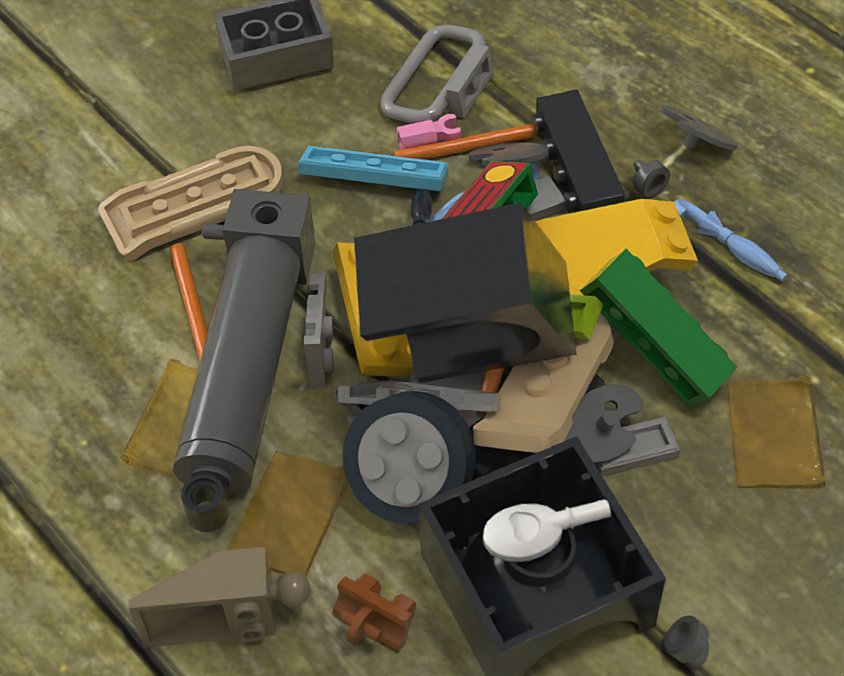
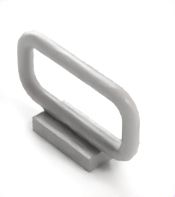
[380,25,494,124]

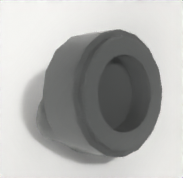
[633,160,670,198]
[665,615,709,667]

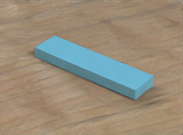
[298,146,449,191]

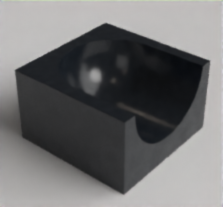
[354,202,577,383]
[418,436,666,676]

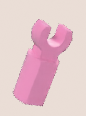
[397,114,461,150]

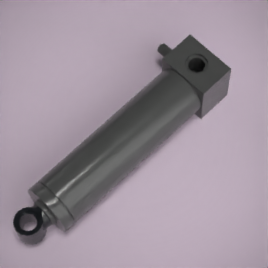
[173,189,316,532]

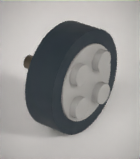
[343,391,476,524]

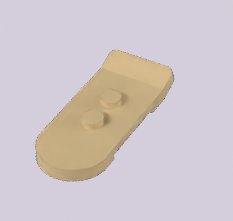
[98,146,283,261]
[473,314,614,453]

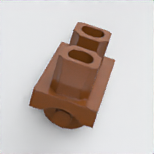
[332,573,416,652]

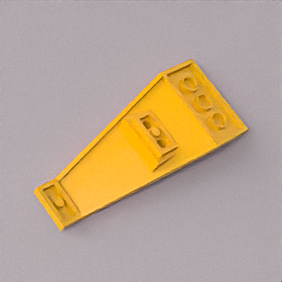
[333,199,698,377]

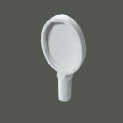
[484,499,611,562]

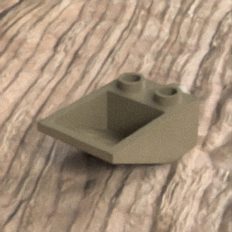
[129,547,311,647]

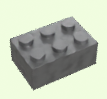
[214,0,334,91]

